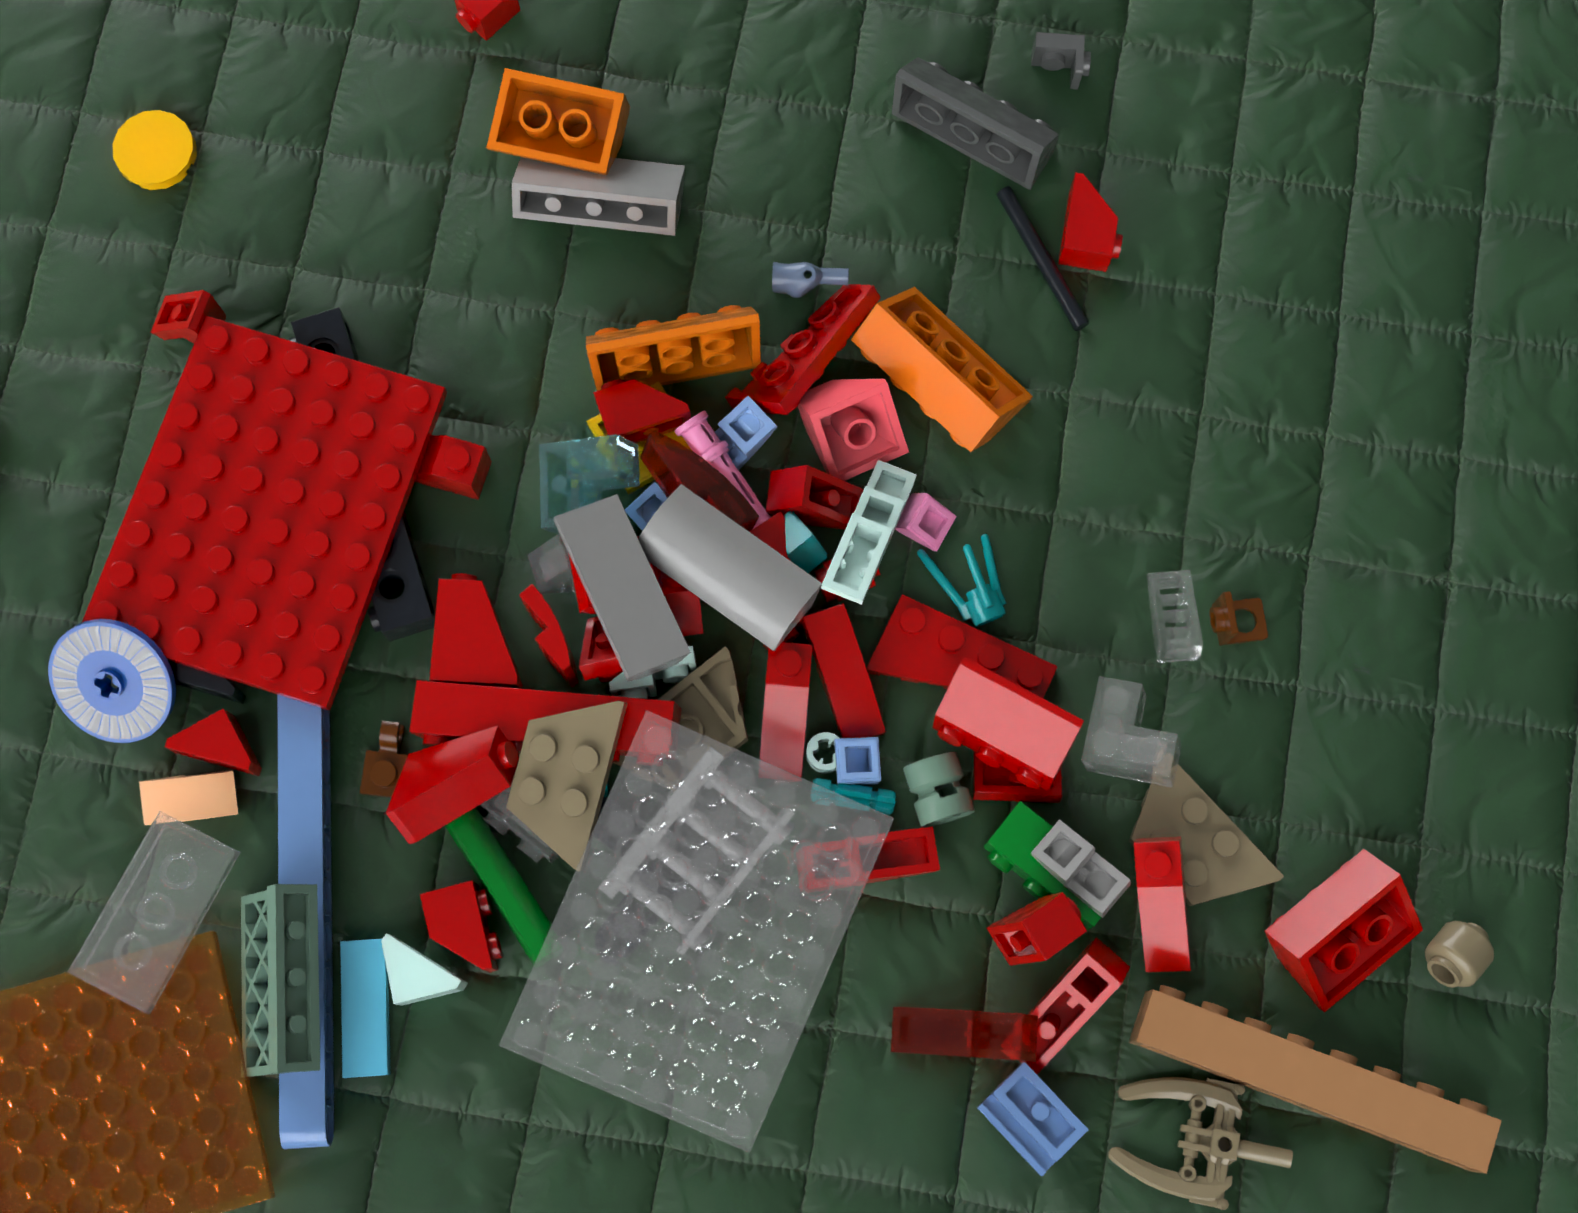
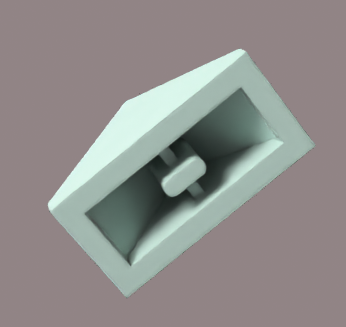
[381,933,468,1006]

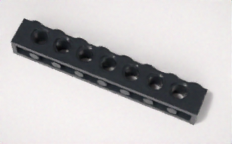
[289,307,436,642]

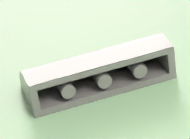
[512,157,685,236]
[638,484,822,651]
[553,494,691,681]

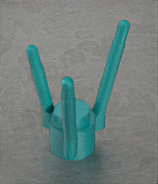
[917,534,1007,627]

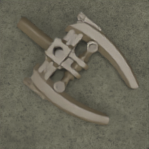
[1107,1077,1293,1210]

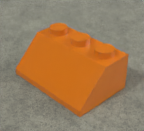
[486,68,630,175]

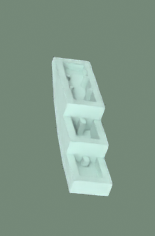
[821,460,917,605]

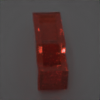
[640,431,759,531]
[891,1007,1038,1062]

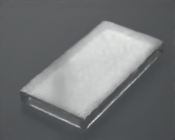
[68,811,241,1014]

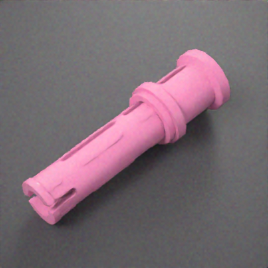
[674,410,771,531]

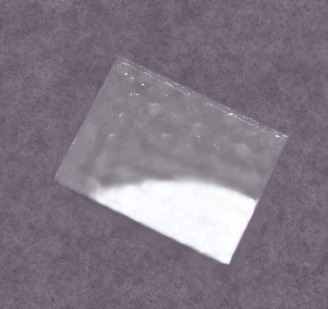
[499,710,894,1153]

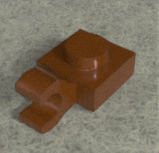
[359,720,408,798]

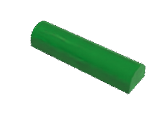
[445,807,566,967]

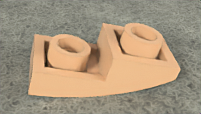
[139,770,238,825]

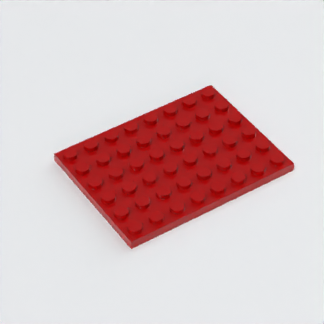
[82,315,447,711]

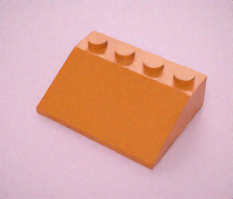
[586,305,761,391]

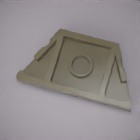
[612,646,749,791]
[506,701,628,871]
[1129,752,1284,906]

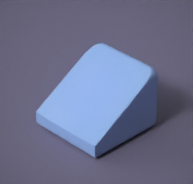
[834,737,881,785]

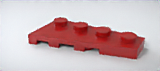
[725,284,881,415]
[866,594,1058,698]

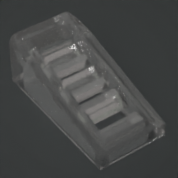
[1147,570,1203,663]

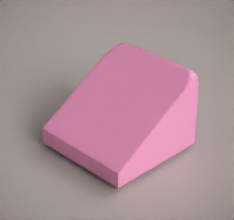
[895,493,957,552]

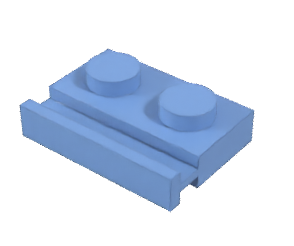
[976,1062,1088,1177]

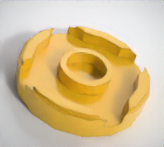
[112,110,197,190]

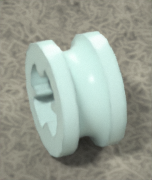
[806,732,840,774]

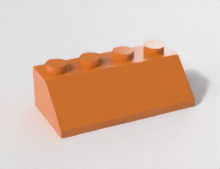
[851,287,1033,452]

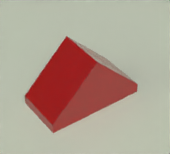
[164,708,262,776]

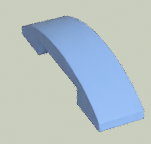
[625,396,777,531]

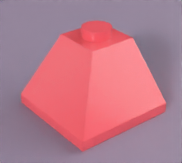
[798,379,909,481]

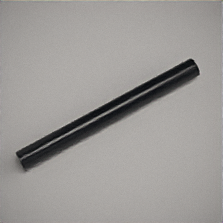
[996,186,1089,331]

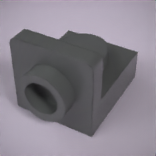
[1031,32,1091,90]

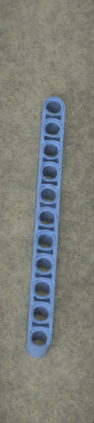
[277,694,334,1149]

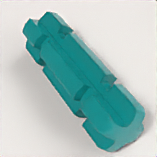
[810,778,896,815]

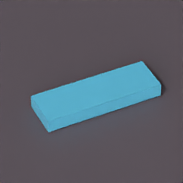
[340,939,391,1078]

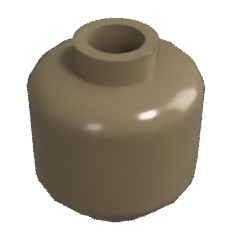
[1425,921,1494,988]

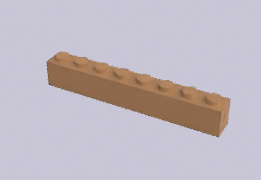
[1129,985,1502,1174]

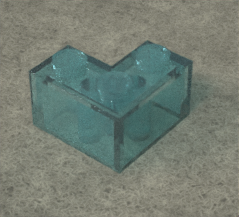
[539,434,640,535]

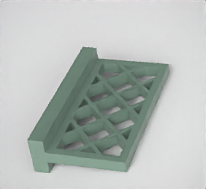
[241,884,320,1077]

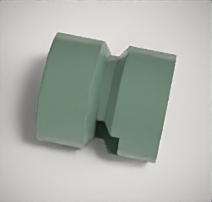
[903,752,975,828]

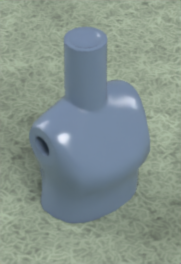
[772,262,849,298]

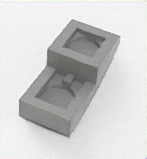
[1031,819,1131,918]

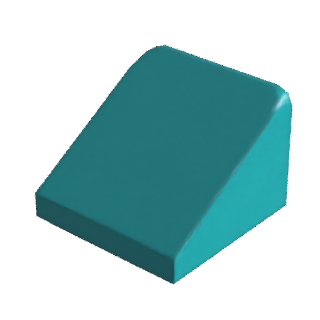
[785,511,828,573]

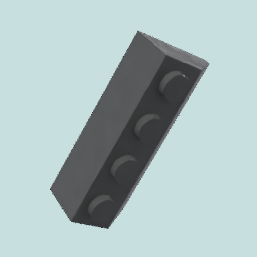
[891,57,1059,190]

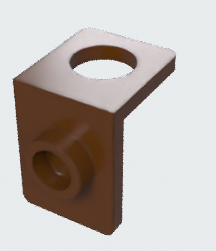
[1210,591,1268,646]

